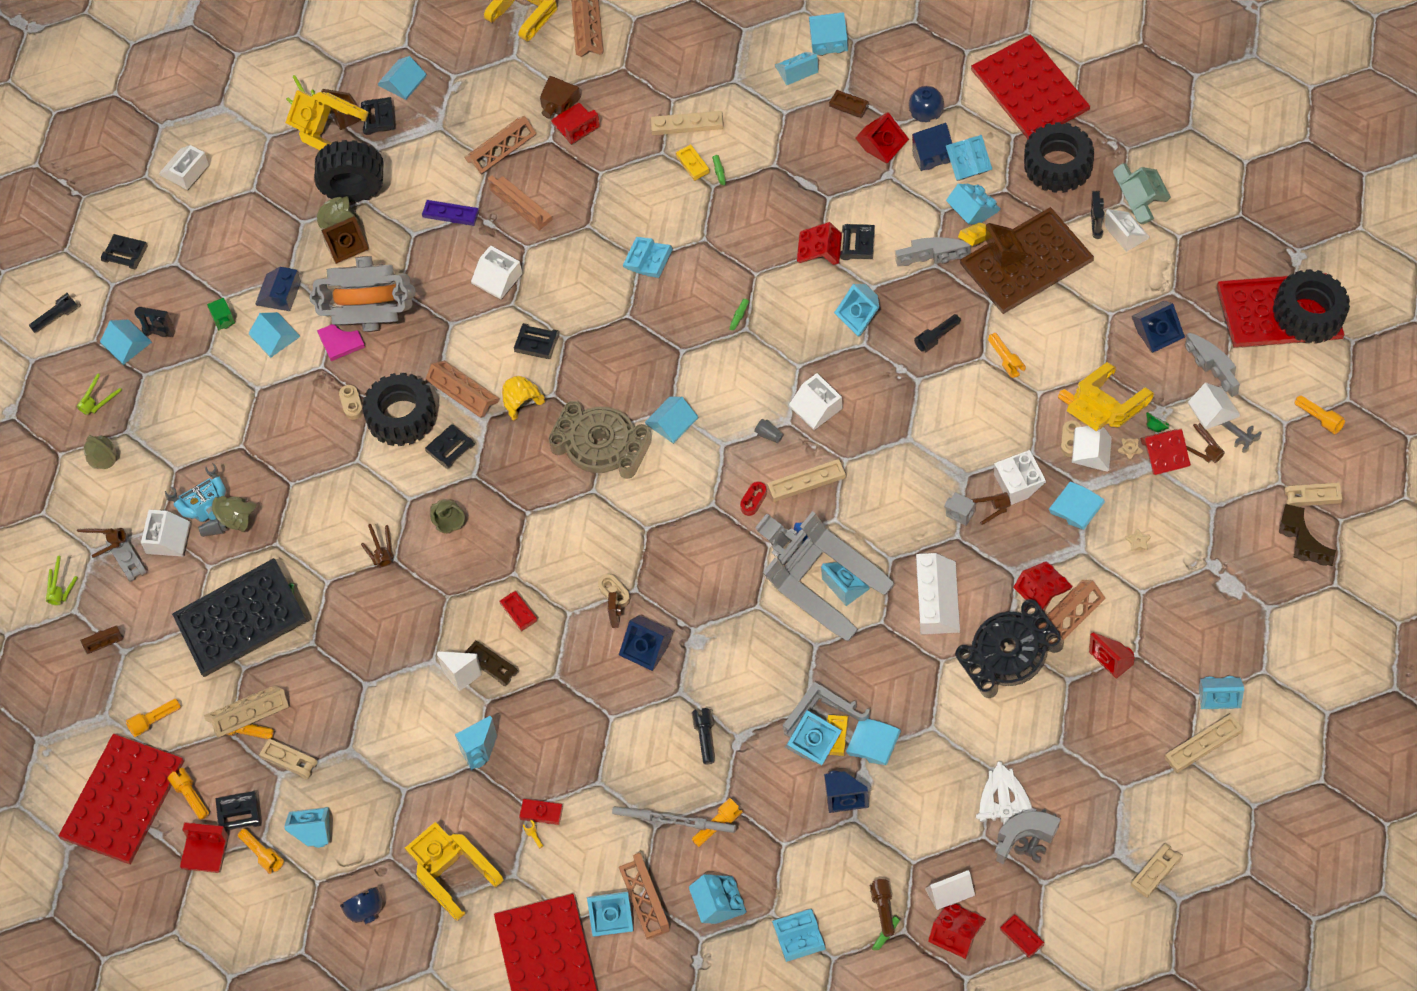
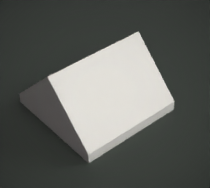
[1105,209,1149,252]
[1188,383,1240,430]
[1072,426,1112,472]
[437,651,482,691]
[925,870,975,910]

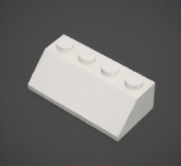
[916,553,960,635]

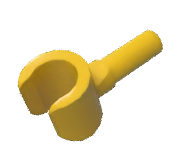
[523,820,543,849]

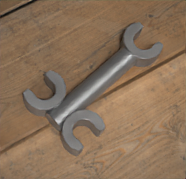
[1219,421,1262,453]
[1014,809,1056,863]

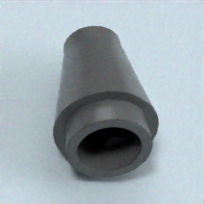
[754,419,784,444]
[198,519,228,537]

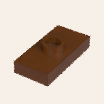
[829,90,869,118]
[608,592,622,628]
[80,625,123,654]

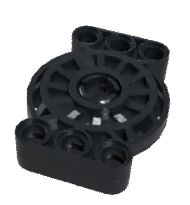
[955,599,1064,698]

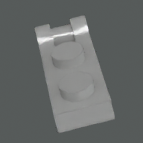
[106,539,147,582]

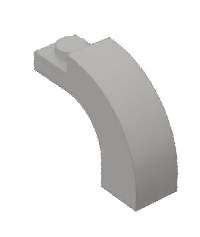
[995,811,1061,864]

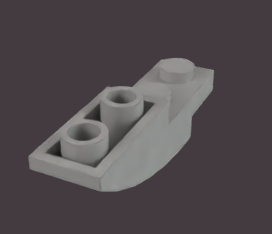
[895,237,971,267]
[1185,333,1240,397]

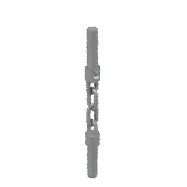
[612,806,736,833]

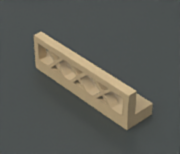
[204,685,289,737]

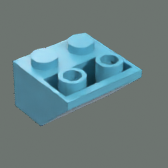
[946,184,1001,225]
[689,874,746,924]

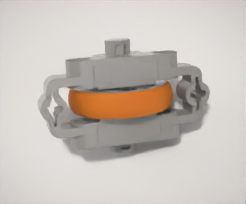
[309,256,416,331]

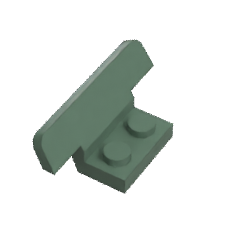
[1113,163,1171,224]

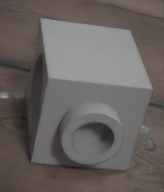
[944,492,976,526]

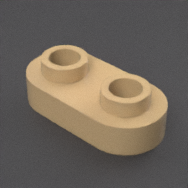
[339,385,363,420]
[1061,421,1082,457]
[598,574,630,608]

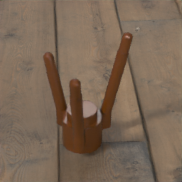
[1186,423,1225,463]
[971,492,1011,525]
[361,524,394,567]
[77,528,126,558]

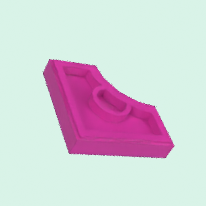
[317,324,365,361]

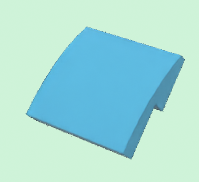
[946,135,992,181]
[623,237,673,278]
[1049,482,1105,530]
[846,719,901,765]
[772,909,825,962]

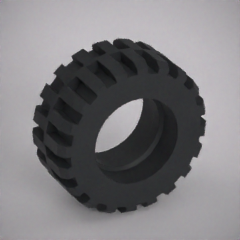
[1024,122,1094,193]
[314,140,384,202]
[1273,269,1350,343]
[362,373,437,446]

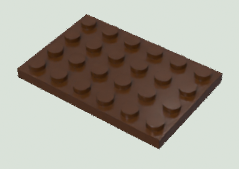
[960,207,1094,314]

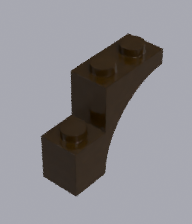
[1279,504,1336,566]

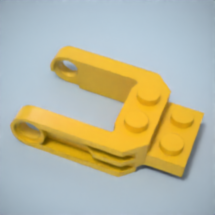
[484,0,557,42]
[285,90,369,150]
[1066,362,1154,431]
[405,822,504,921]

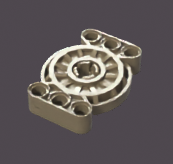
[548,401,651,479]

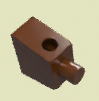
[540,76,581,119]

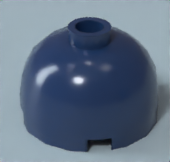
[909,86,944,122]
[340,887,383,925]

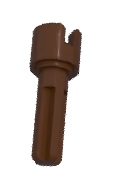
[869,879,895,937]

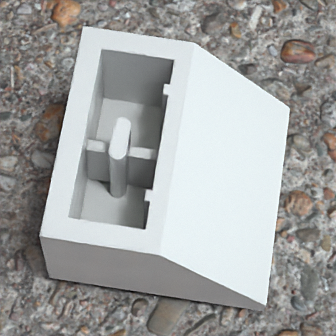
[159,145,209,190]
[471,245,522,300]
[789,373,842,430]
[994,450,1046,505]
[141,510,191,557]

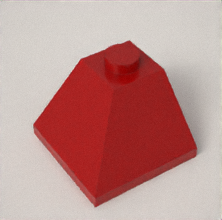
[855,112,909,163]
[1089,632,1135,679]

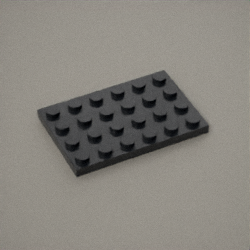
[172,558,307,677]

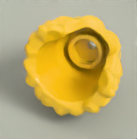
[502,376,545,421]

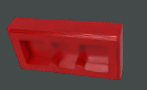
[499,591,537,631]
[519,799,563,825]
[1000,914,1044,958]

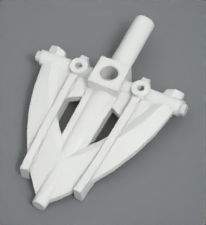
[976,762,1036,825]

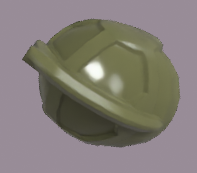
[317,196,358,229]
[84,435,117,469]
[212,496,257,532]
[430,499,465,534]

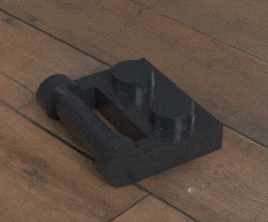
[361,97,395,135]
[1091,191,1105,239]
[840,224,875,260]
[101,234,148,270]
[134,307,175,337]
[513,323,559,359]
[425,424,475,469]
[215,791,260,832]

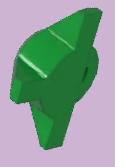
[1146,412,1169,433]

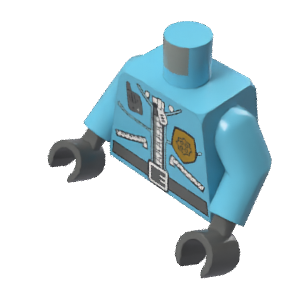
[165,463,226,522]

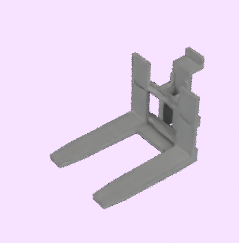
[755,511,894,641]

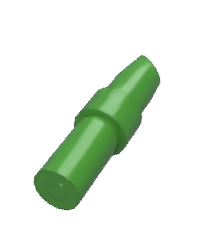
[712,155,726,185]
[729,299,749,330]
[872,916,900,950]

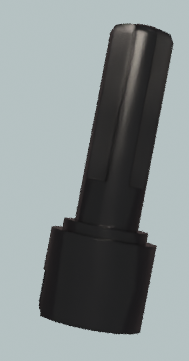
[29,292,78,333]
[914,314,961,353]
[692,708,715,765]

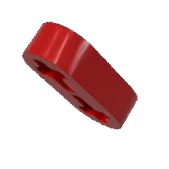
[740,481,767,516]

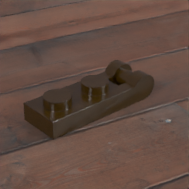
[465,640,518,686]

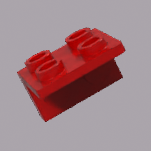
[551,103,600,144]
[797,222,842,265]
[1140,429,1191,475]
[1013,561,1073,612]
[180,822,228,873]
[928,904,986,959]

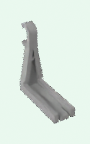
[782,682,870,738]

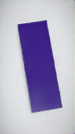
[422,200,479,226]

